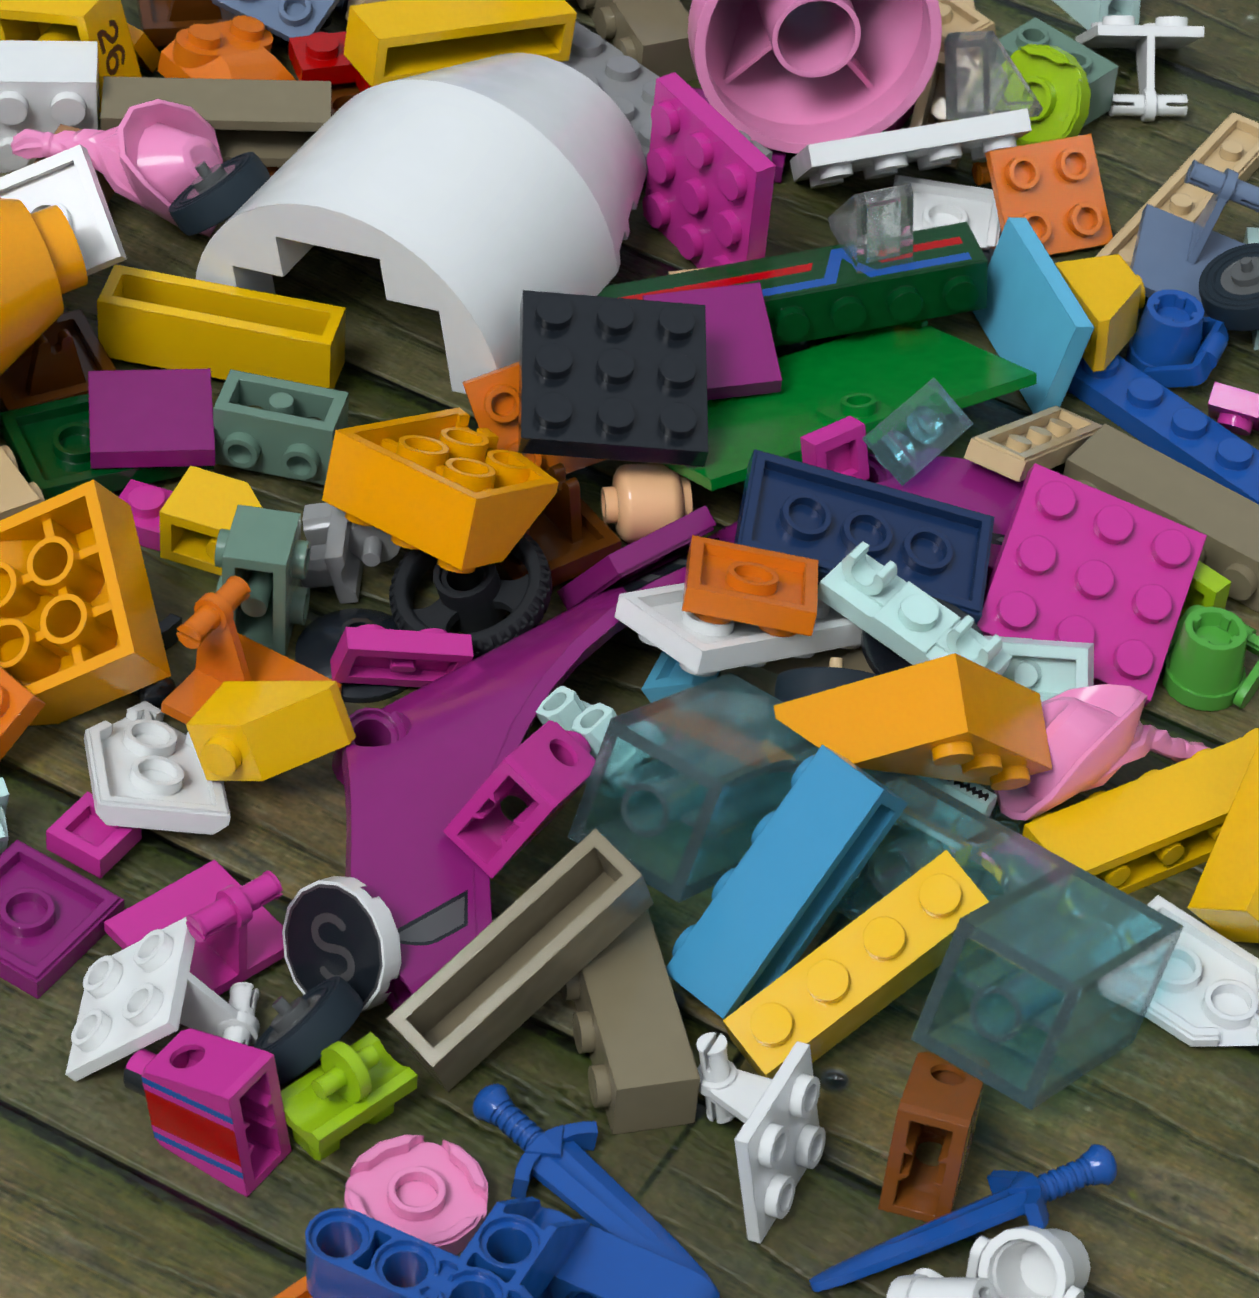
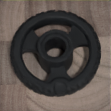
[389,533,552,660]

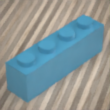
[666,745,908,1019]

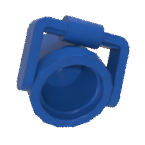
[1126,289,1229,388]

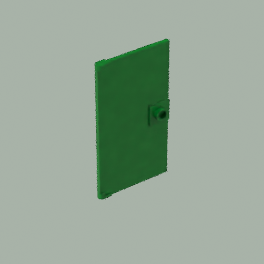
[663,319,1037,491]

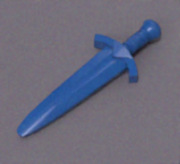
[473,1084,720,1296]
[809,1144,1117,1292]

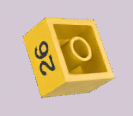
[0,0,141,113]

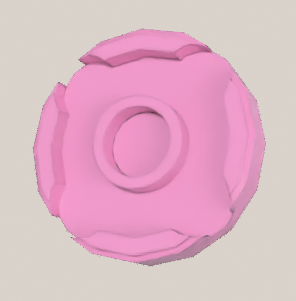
[344,1135,488,1256]

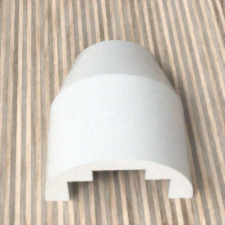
[195,53,647,394]

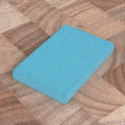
[972,217,1094,414]

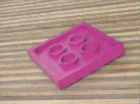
[642,72,776,268]
[977,463,1207,707]

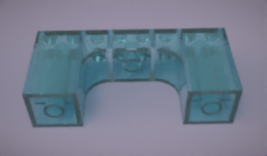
[568,673,1184,1110]

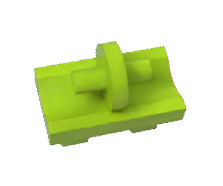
[281,1032,418,1161]

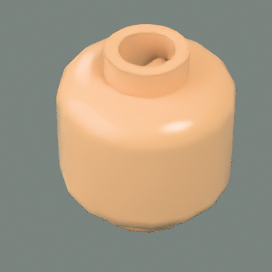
[601,463,693,543]

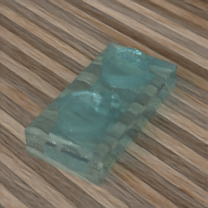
[862,378,973,486]

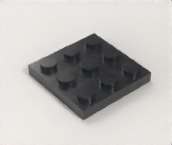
[518,290,708,467]

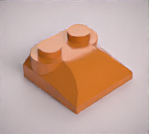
[157,16,296,80]

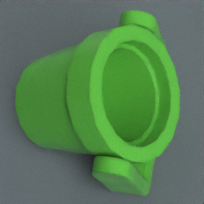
[1162,605,1259,711]

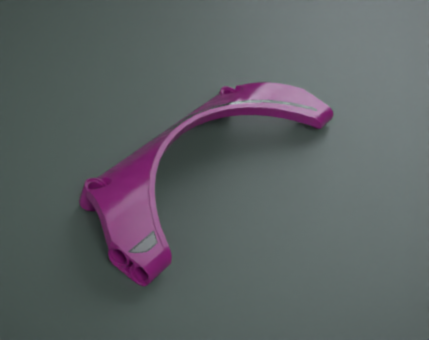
[332,453,1025,1011]

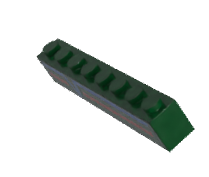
[598,222,988,347]

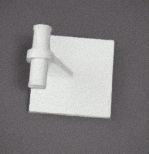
[1075,15,1204,121]
[65,916,260,1082]
[696,1032,826,1244]

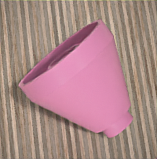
[688,0,942,154]

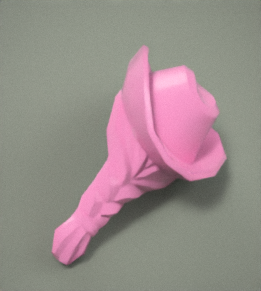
[11,99,223,237]
[994,684,1212,821]

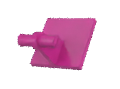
[104,859,284,995]

